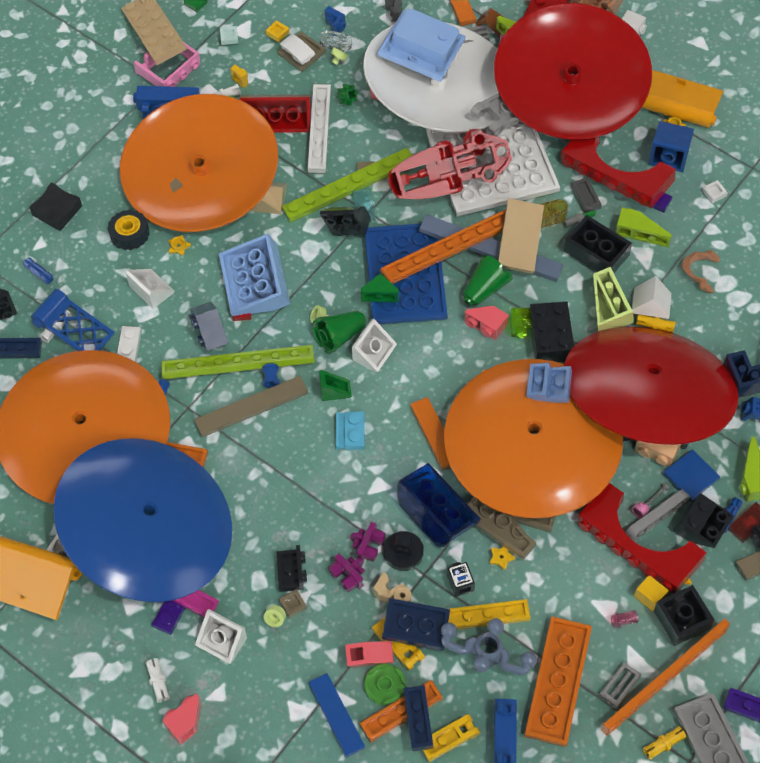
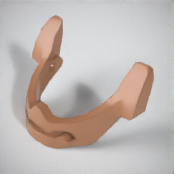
[682,250,720,293]

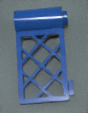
[31,289,115,351]

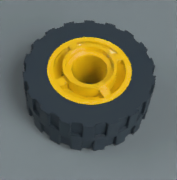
[108,210,150,250]

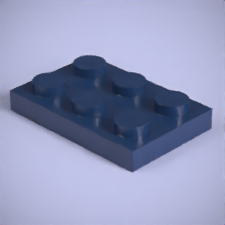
[382,598,450,651]

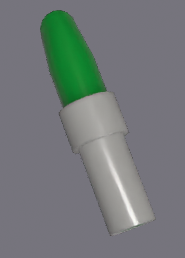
[563,210,596,227]

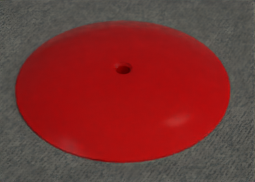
[494,3,652,140]
[564,326,738,445]

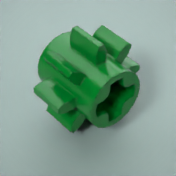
[336,84,358,105]

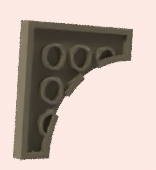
[460,497,536,560]

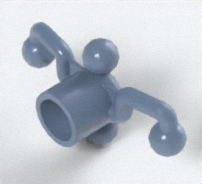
[441,618,537,675]

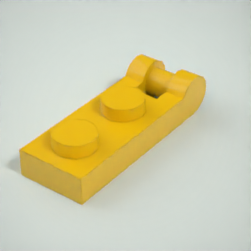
[372,617,425,671]
[422,714,481,762]

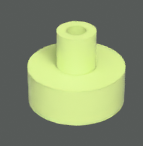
[331,47,348,65]
[310,305,329,324]
[264,605,286,627]

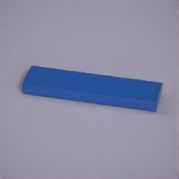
[308,673,365,758]

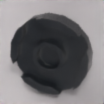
[384,531,424,571]

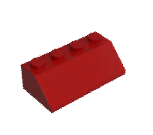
[240,95,311,133]

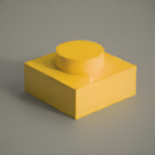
[265,20,290,43]
[230,64,249,89]

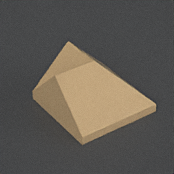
[250,182,287,215]

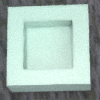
[220,26,238,45]

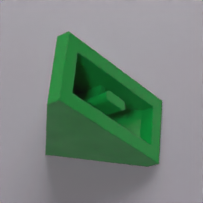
[361,273,399,302]
[319,370,352,401]

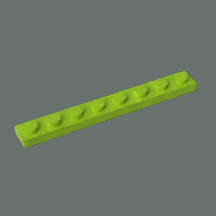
[282,148,412,223]
[162,345,315,379]

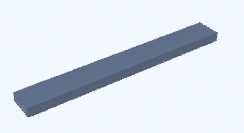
[419,214,563,282]

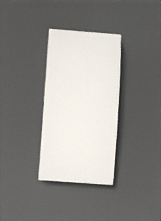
[280,34,316,65]

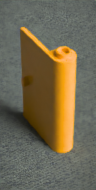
[642,70,724,128]
[0,536,82,620]

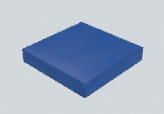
[663,449,720,502]

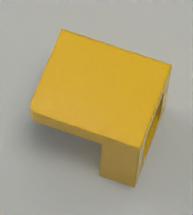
[634,576,669,612]

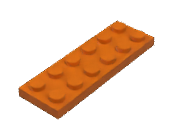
[524,616,592,747]

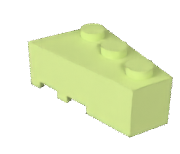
[593,267,634,331]

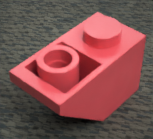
[464,306,509,340]
[345,641,394,668]
[162,693,201,745]

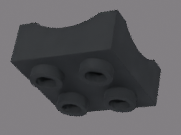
[29,182,82,231]

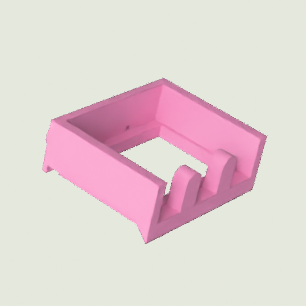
[134,42,200,87]

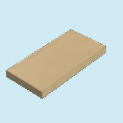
[498,198,544,274]

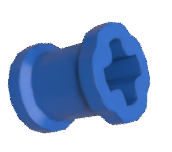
[262,363,280,388]

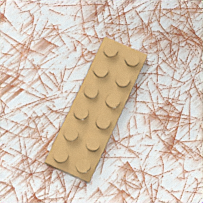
[121,0,187,65]

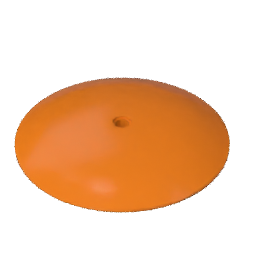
[120,94,278,232]
[0,350,171,504]
[444,359,623,518]

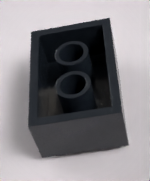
[564,215,632,273]
[529,301,574,363]

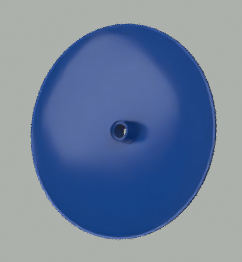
[53,438,232,602]

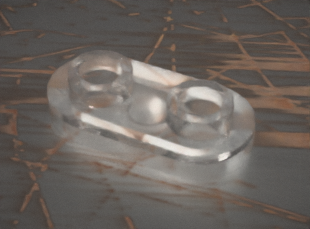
[319,30,352,52]

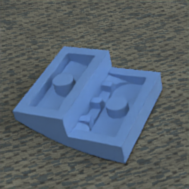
[527,363,572,403]

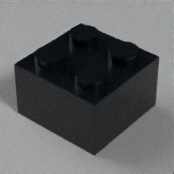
[654,585,715,646]

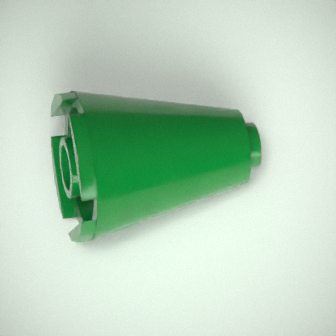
[463,255,513,306]
[312,311,366,354]

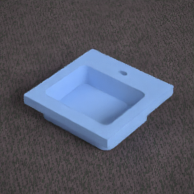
[377,9,466,82]

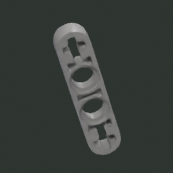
[625,489,690,541]

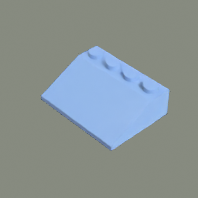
[219,234,290,316]

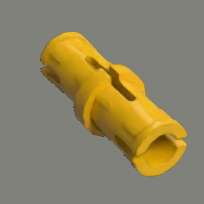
[636,314,676,333]
[643,726,686,760]

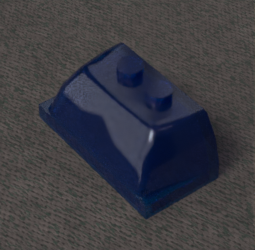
[397,463,481,548]

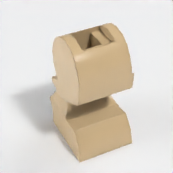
[373,572,412,603]

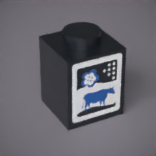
[447,562,475,597]

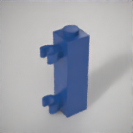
[133,86,200,118]
[494,699,517,763]

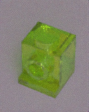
[510,308,531,338]

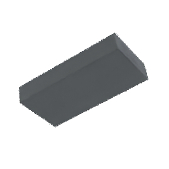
[570,178,602,213]

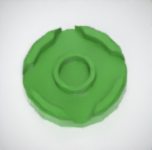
[364,664,406,706]

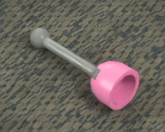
[632,483,670,519]

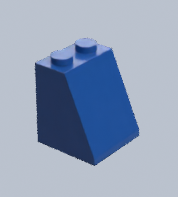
[648,121,694,173]

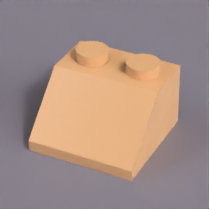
[635,441,681,467]

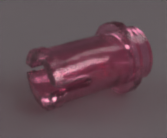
[611,610,639,629]

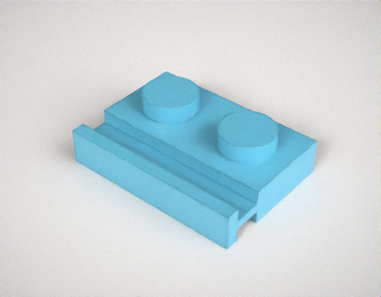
[336,411,365,450]

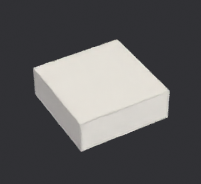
[702,180,728,203]

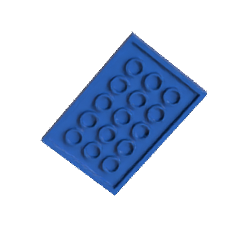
[365,224,448,324]

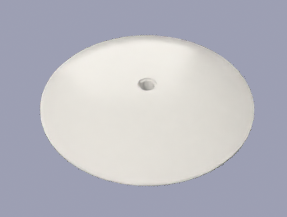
[363,22,499,133]

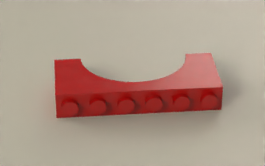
[561,137,676,209]
[577,483,707,594]

